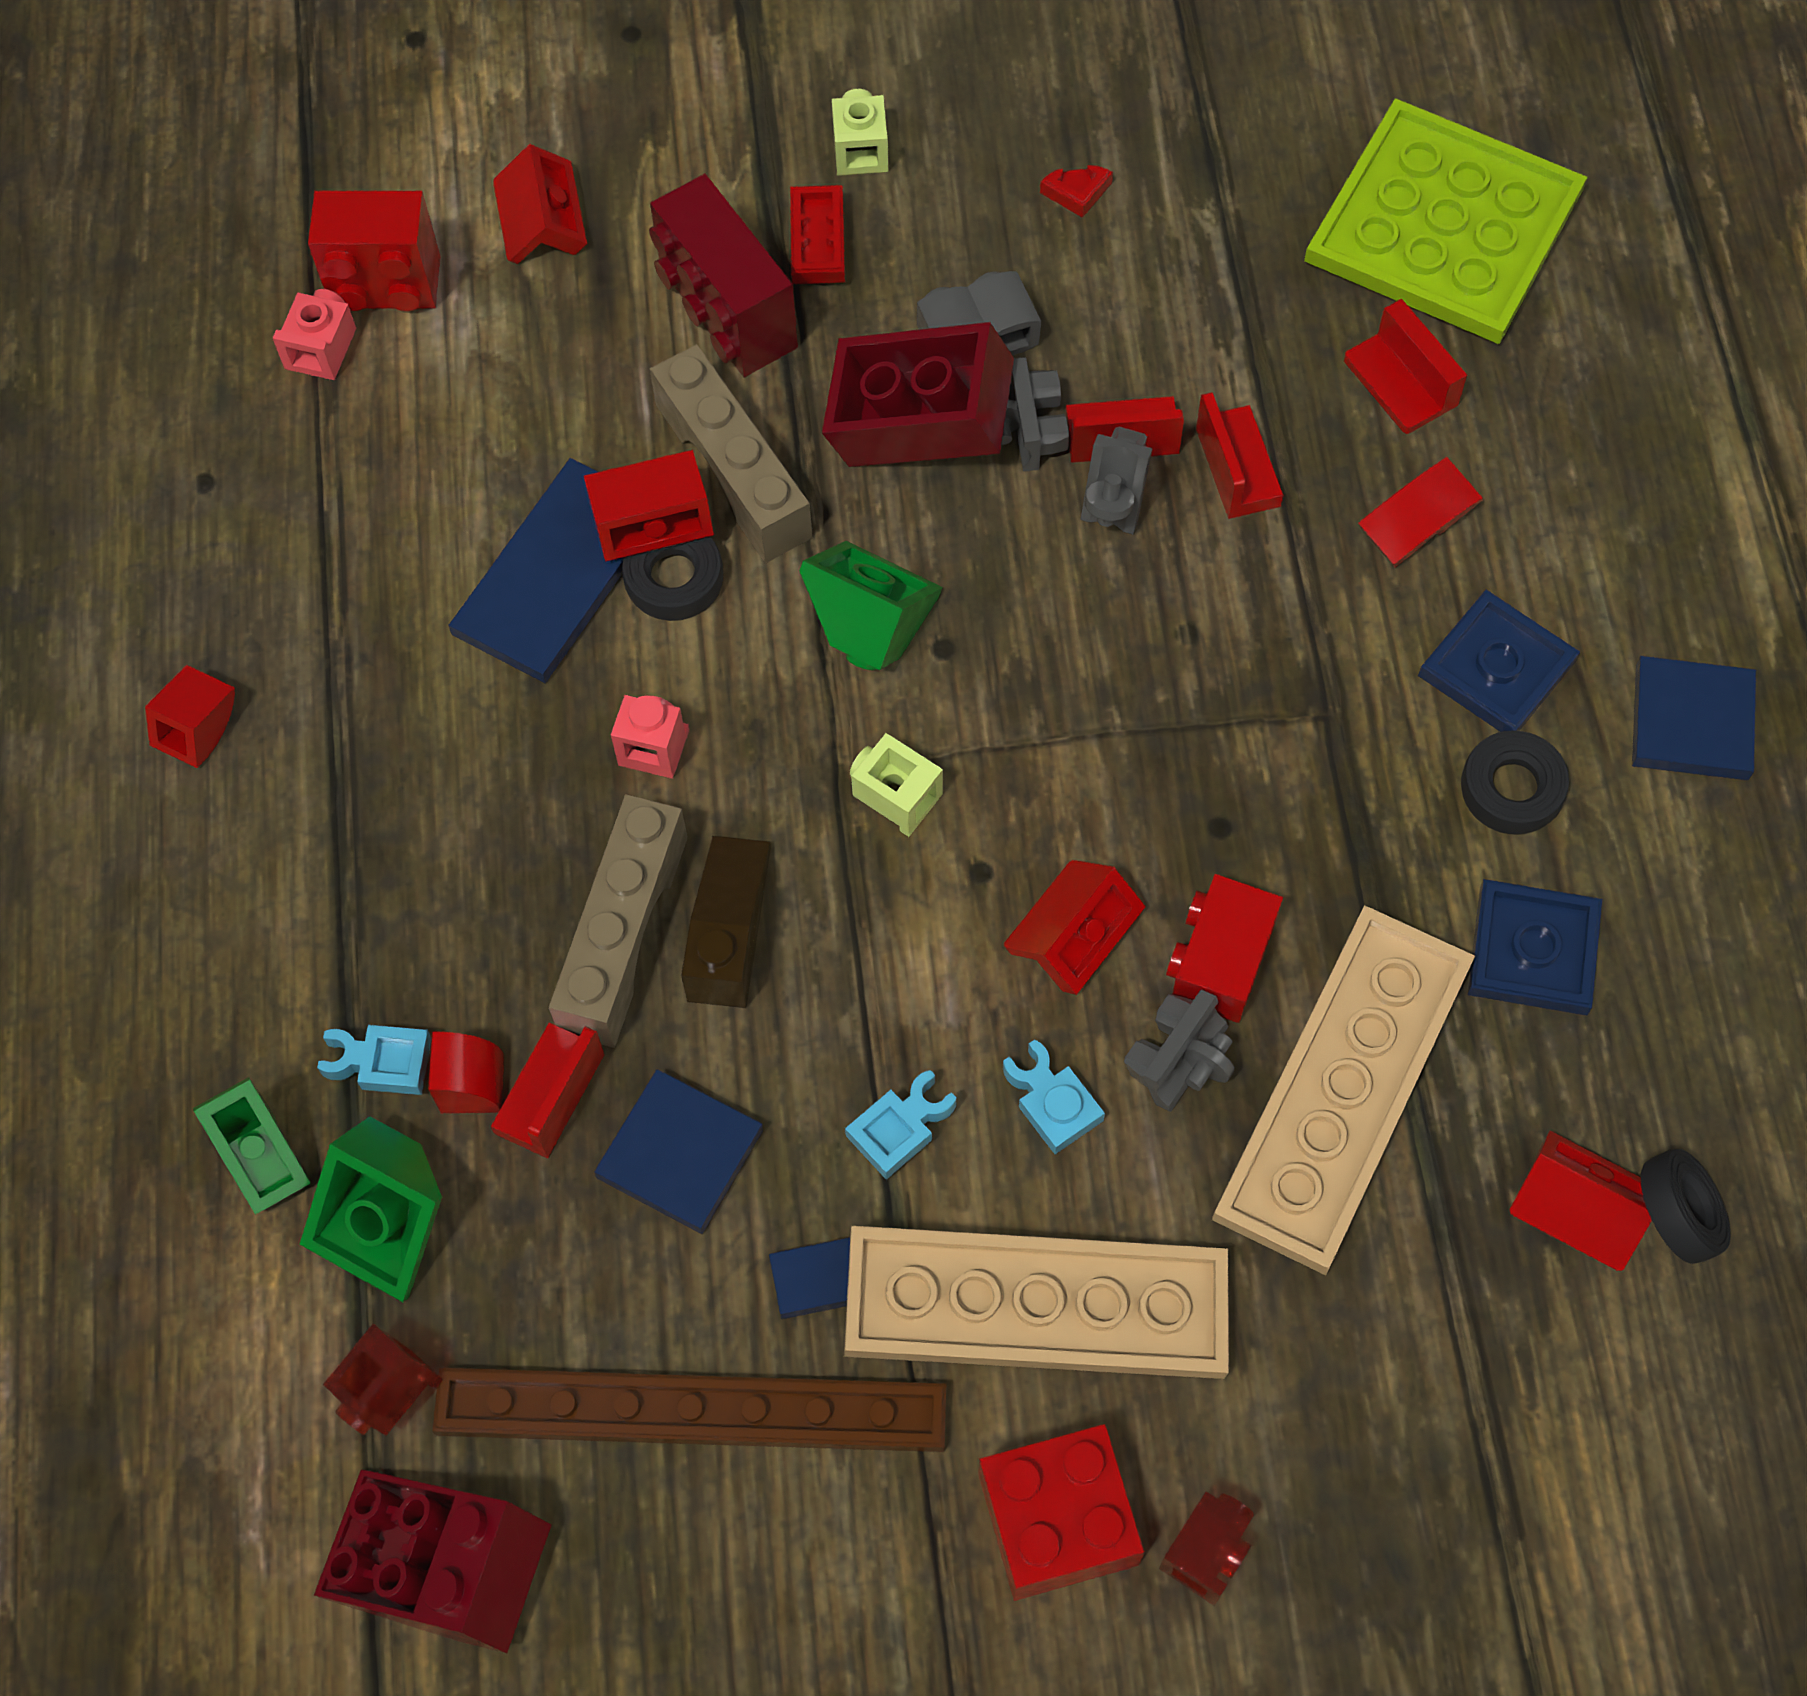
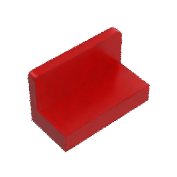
[493,144,587,264]
[1344,299,1468,434]
[1196,392,1283,519]
[1065,396,1184,463]
[1004,860,1146,995]
[491,1023,605,1159]
[1510,1131,1652,1271]

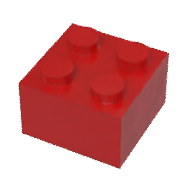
[308,191,441,311]
[978,1424,1144,1601]

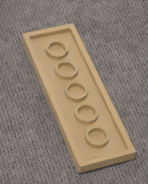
[1212,905,1475,1275]
[844,1226,1229,1379]

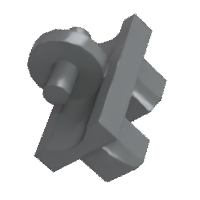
[1001,357,1069,472]
[1080,427,1152,534]
[1124,990,1234,1112]

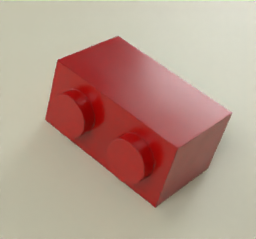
[584,450,714,562]
[1166,874,1283,1023]

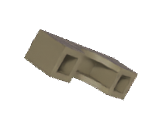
[650,344,813,563]
[549,794,688,1048]

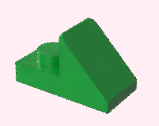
[193,1077,310,1215]

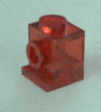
[323,1323,443,1436]
[1159,1491,1255,1606]

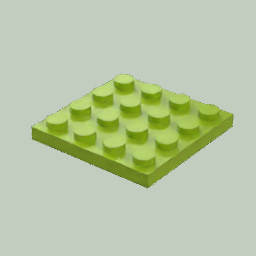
[1304,98,1587,344]

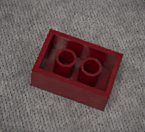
[649,173,798,378]
[822,322,1014,467]

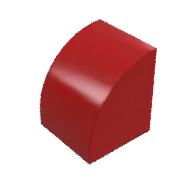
[145,665,235,768]
[428,1031,504,1113]

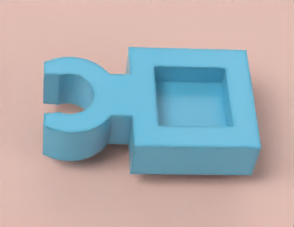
[317,1025,432,1095]
[1003,1040,1105,1154]
[845,1070,956,1180]

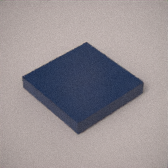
[1418,590,1580,732]
[1632,656,1756,780]
[1468,879,1602,1016]
[594,1069,763,1234]

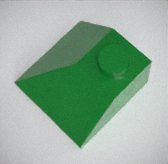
[799,541,943,670]
[299,1116,442,1302]

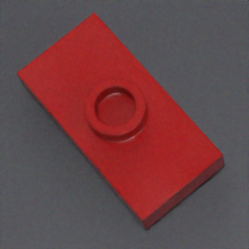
[790,185,845,284]

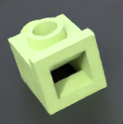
[832,89,889,175]
[850,733,943,837]

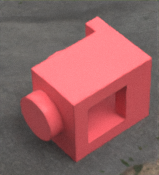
[273,289,356,380]
[611,695,690,779]

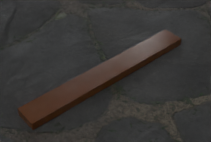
[432,1368,946,1452]

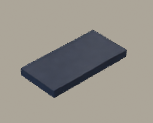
[448,458,624,684]

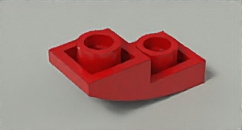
[1358,457,1483,568]

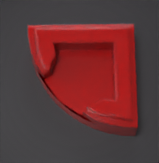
[1040,165,1113,218]

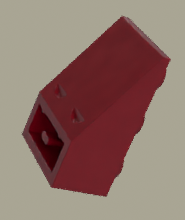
[314,1469,552,1654]

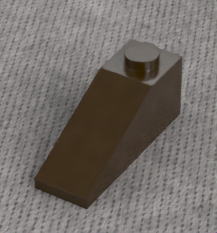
[681,836,771,1008]

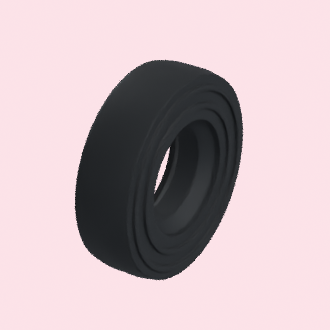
[622,536,723,621]
[1461,730,1569,835]
[1641,1149,1731,1264]

